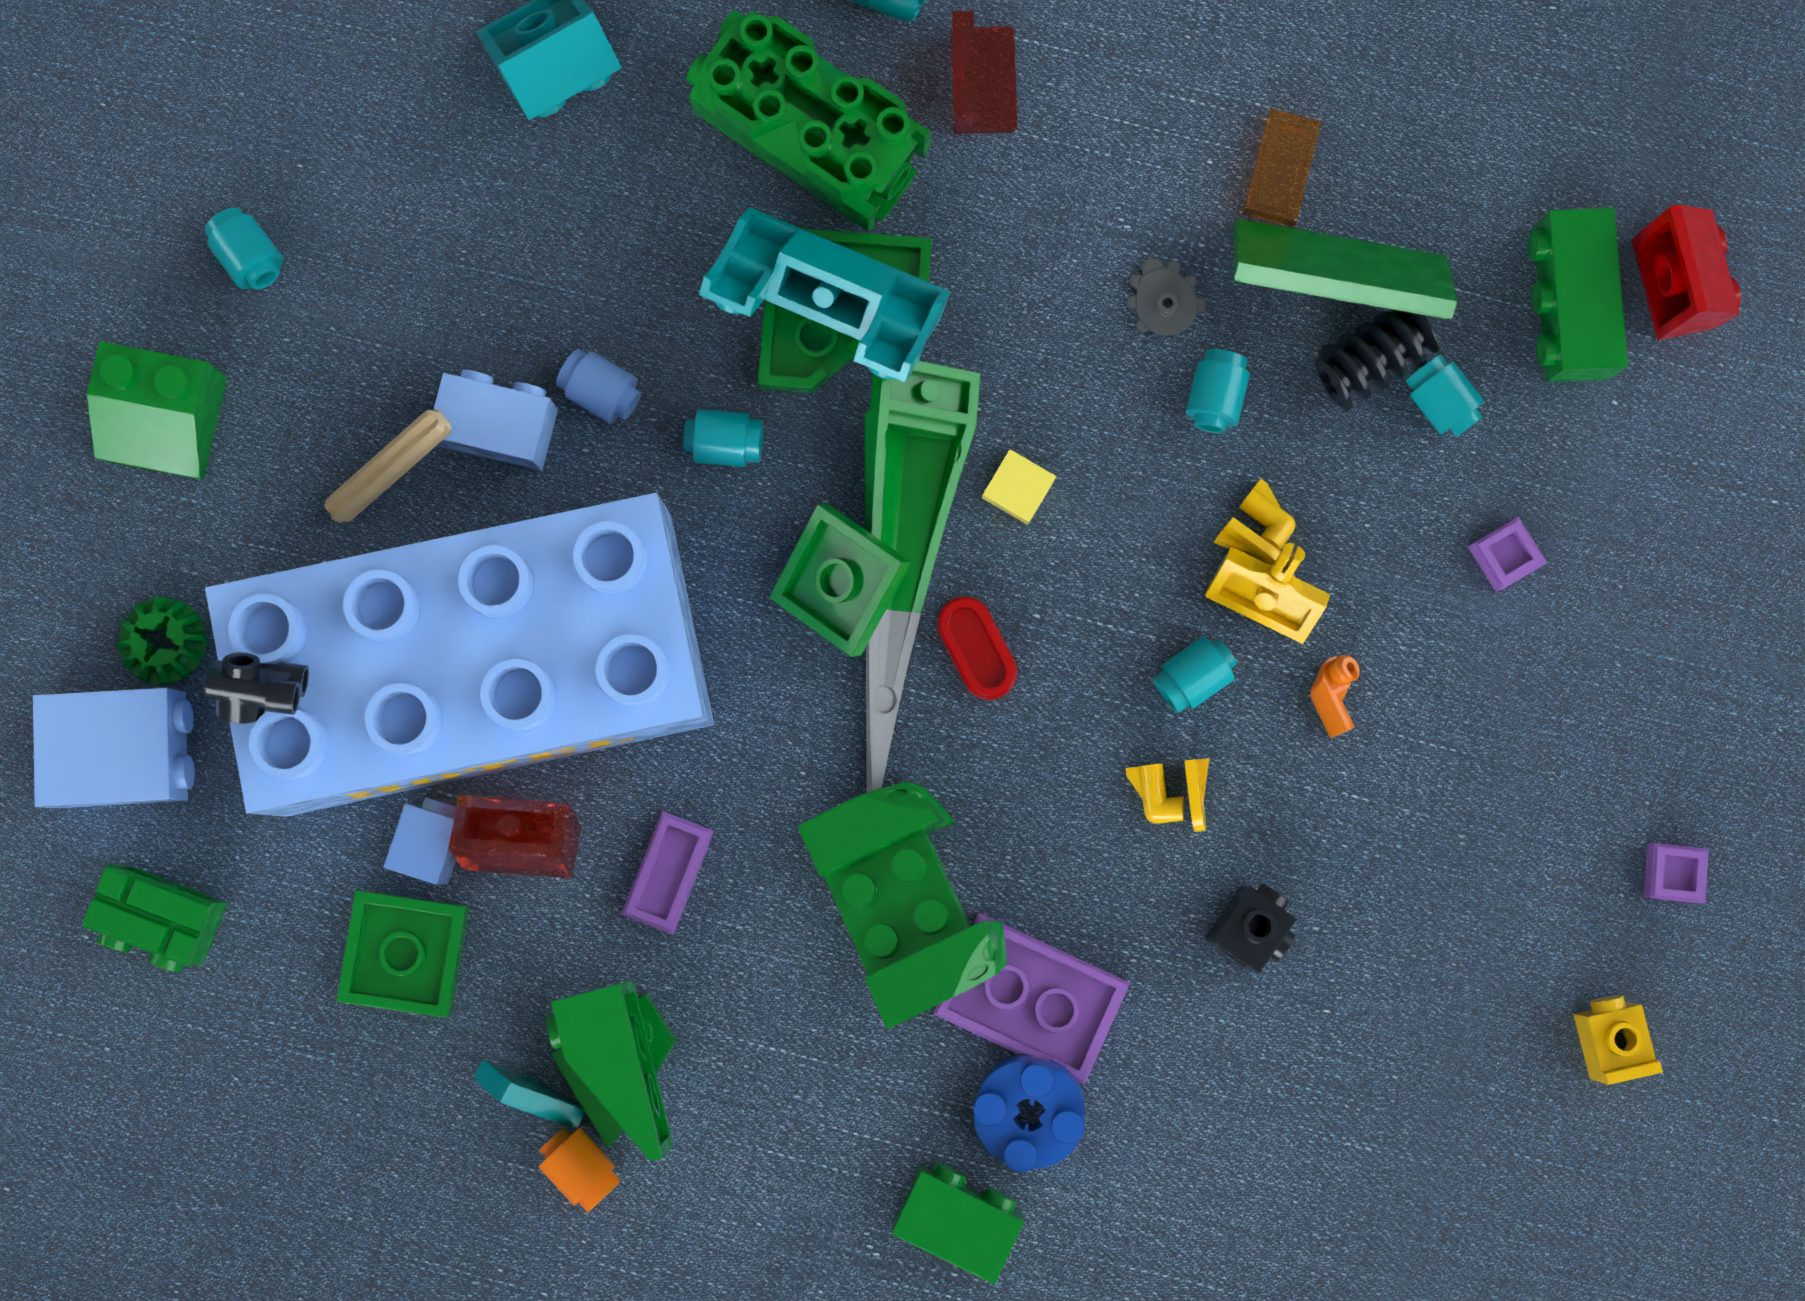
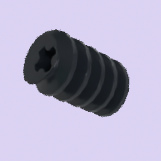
[1315,309,1440,412]

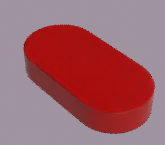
[937,596,1017,700]

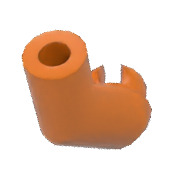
[1310,655,1360,738]

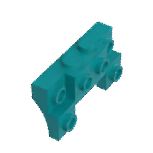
[699,207,950,383]

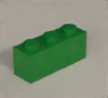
[1528,207,1628,382]

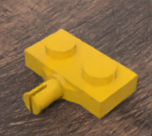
[1205,543,1330,644]

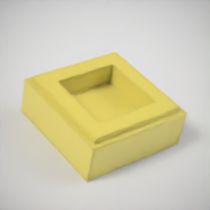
[982,449,1056,525]

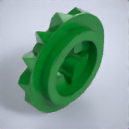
[115,596,207,684]

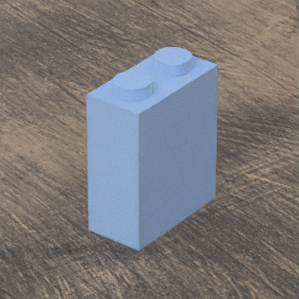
[33,688,195,808]

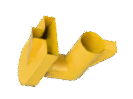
[1214,478,1296,565]
[1126,758,1210,832]

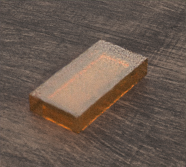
[1242,108,1322,227]

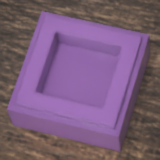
[1468,517,1547,592]
[1643,843,1709,904]

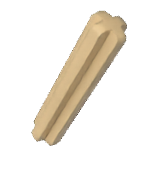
[324,409,452,523]

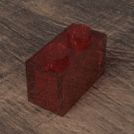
[448,795,581,879]

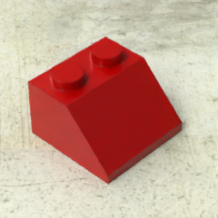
[1631,204,1741,341]

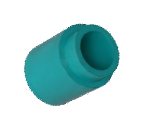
[205,207,283,290]
[1185,349,1250,434]
[1405,354,1485,437]
[683,409,764,467]
[1152,636,1237,714]

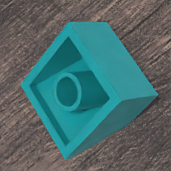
[475,0,622,120]

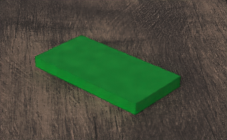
[1232,218,1458,319]

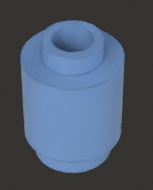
[556,349,641,424]

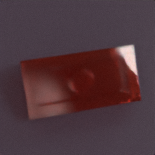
[951,11,1017,134]

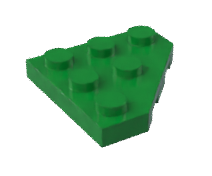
[758,228,932,393]

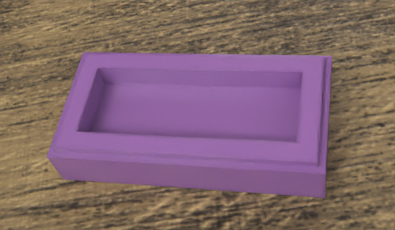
[621,811,715,934]

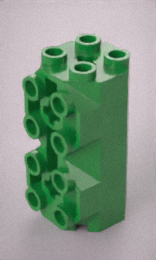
[686,10,931,232]

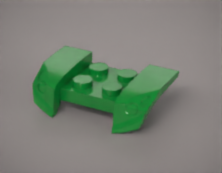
[797,781,1007,1029]

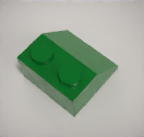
[87,341,228,481]

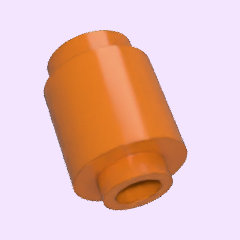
[538,1127,621,1213]

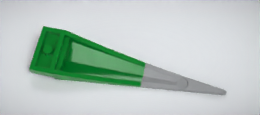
[865,361,981,792]

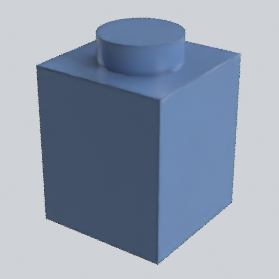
[383,797,469,885]

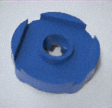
[974,1054,1085,1172]

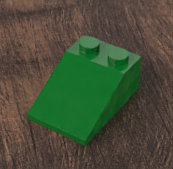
[546,980,674,1162]

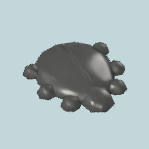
[1127,258,1206,336]

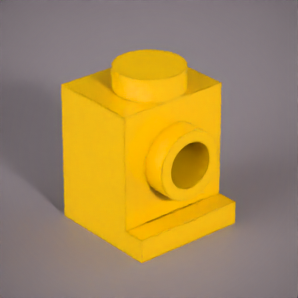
[1573,995,1663,1085]

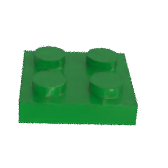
[769,504,912,657]
[336,890,470,1018]

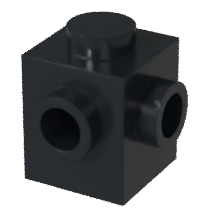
[1205,883,1297,974]

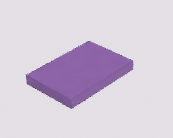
[933,912,1130,1085]

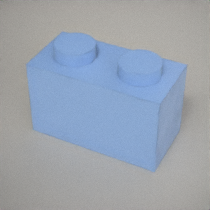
[433,370,558,471]

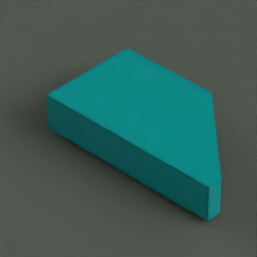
[473,1059,586,1128]

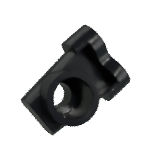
[205,652,309,724]

